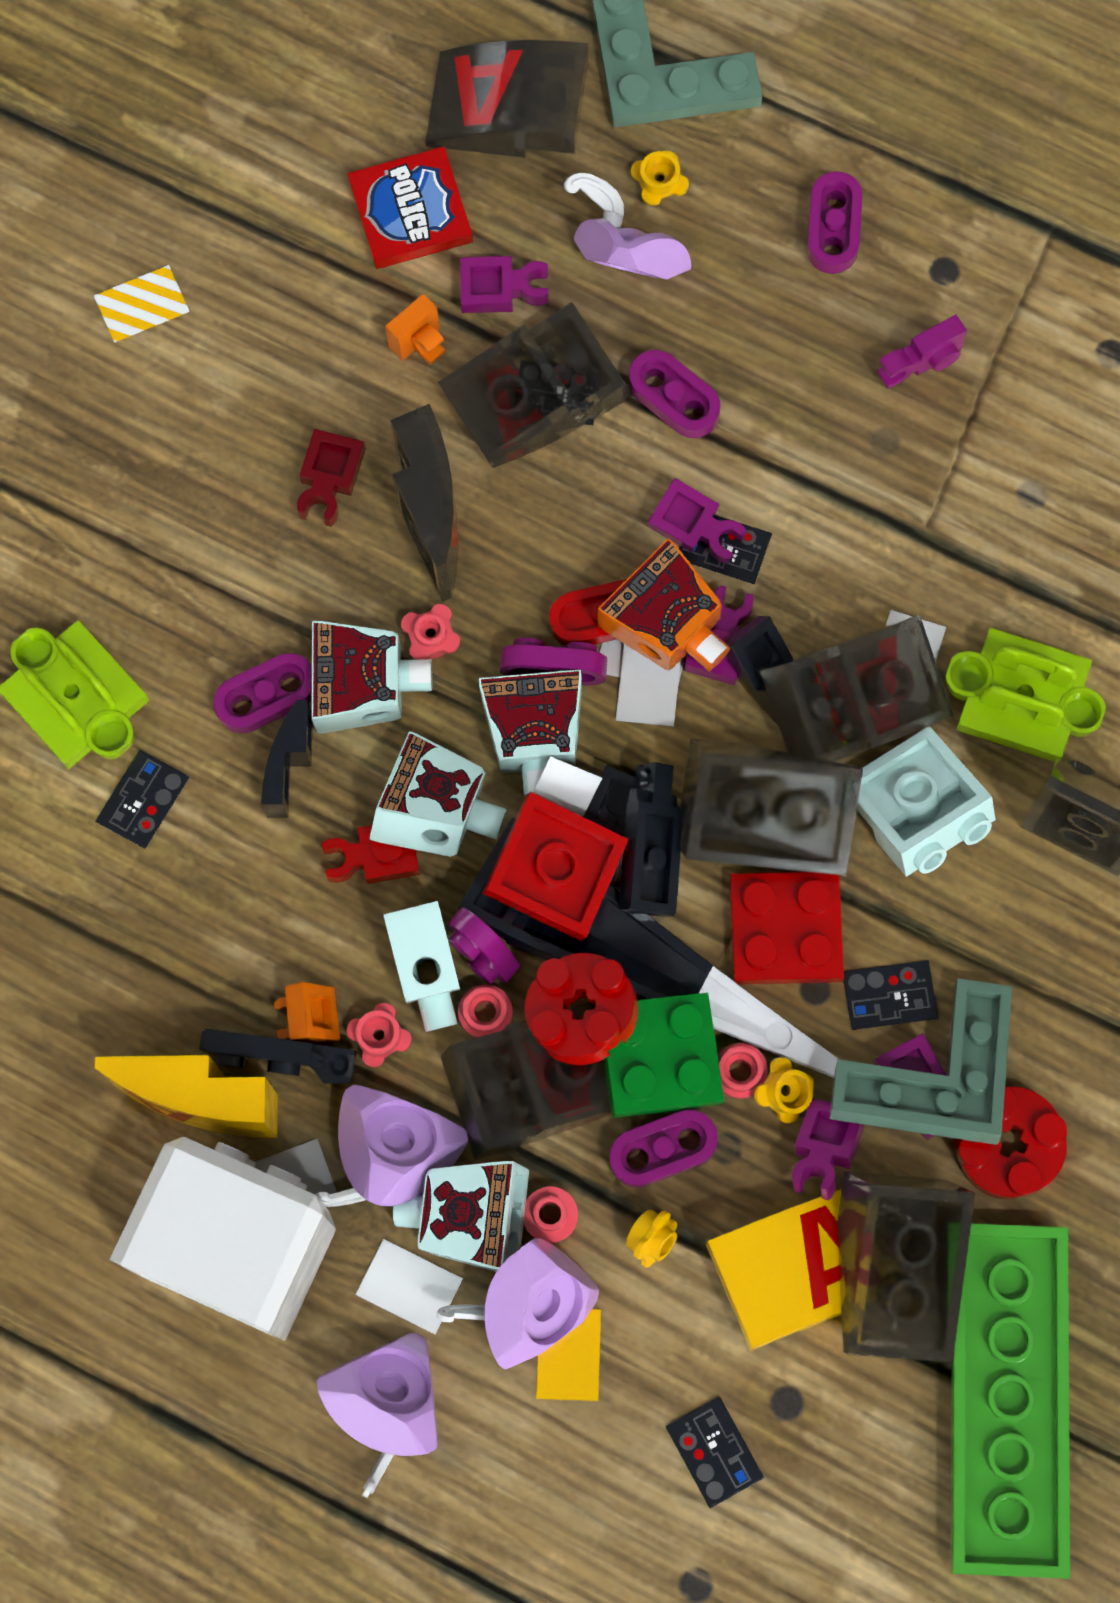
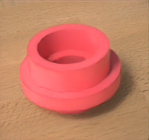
[458,984,513,1040]
[718,1043,768,1099]
[524,1186,578,1244]

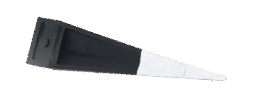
[458,817,838,1078]

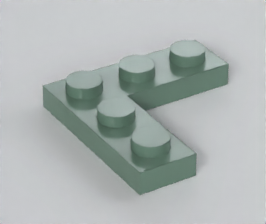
[591,0,762,128]
[830,978,1012,1145]

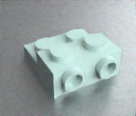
[840,726,996,877]

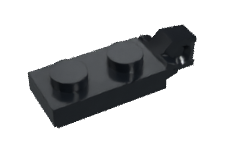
[618,762,684,917]
[199,1028,357,1084]

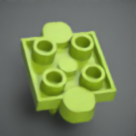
[0,620,150,770]
[946,627,1106,763]

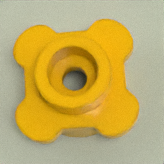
[631,150,689,206]
[754,1057,814,1123]
[626,1210,677,1268]

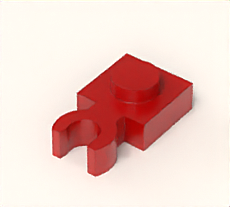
[321,825,420,884]

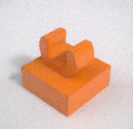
[385,293,445,365]
[274,982,340,1045]

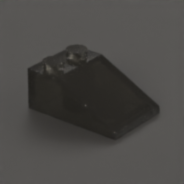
[680,738,863,875]
[1021,758,1120,876]
[837,1171,975,1362]

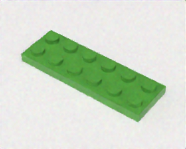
[951,1223,1070,1579]

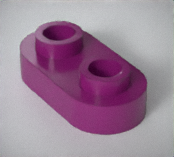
[807,171,863,274]
[629,350,720,438]
[500,638,608,686]
[214,653,312,733]
[447,907,521,985]
[610,1110,718,1188]

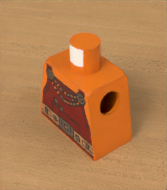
[598,538,730,671]

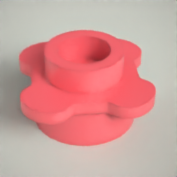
[401,604,460,660]
[347,1003,412,1068]

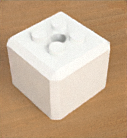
[109,1137,336,1341]

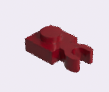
[297,429,366,527]

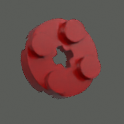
[524,953,639,1065]
[953,1086,1067,1199]

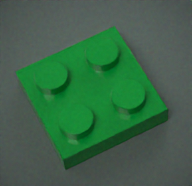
[604,992,725,1118]

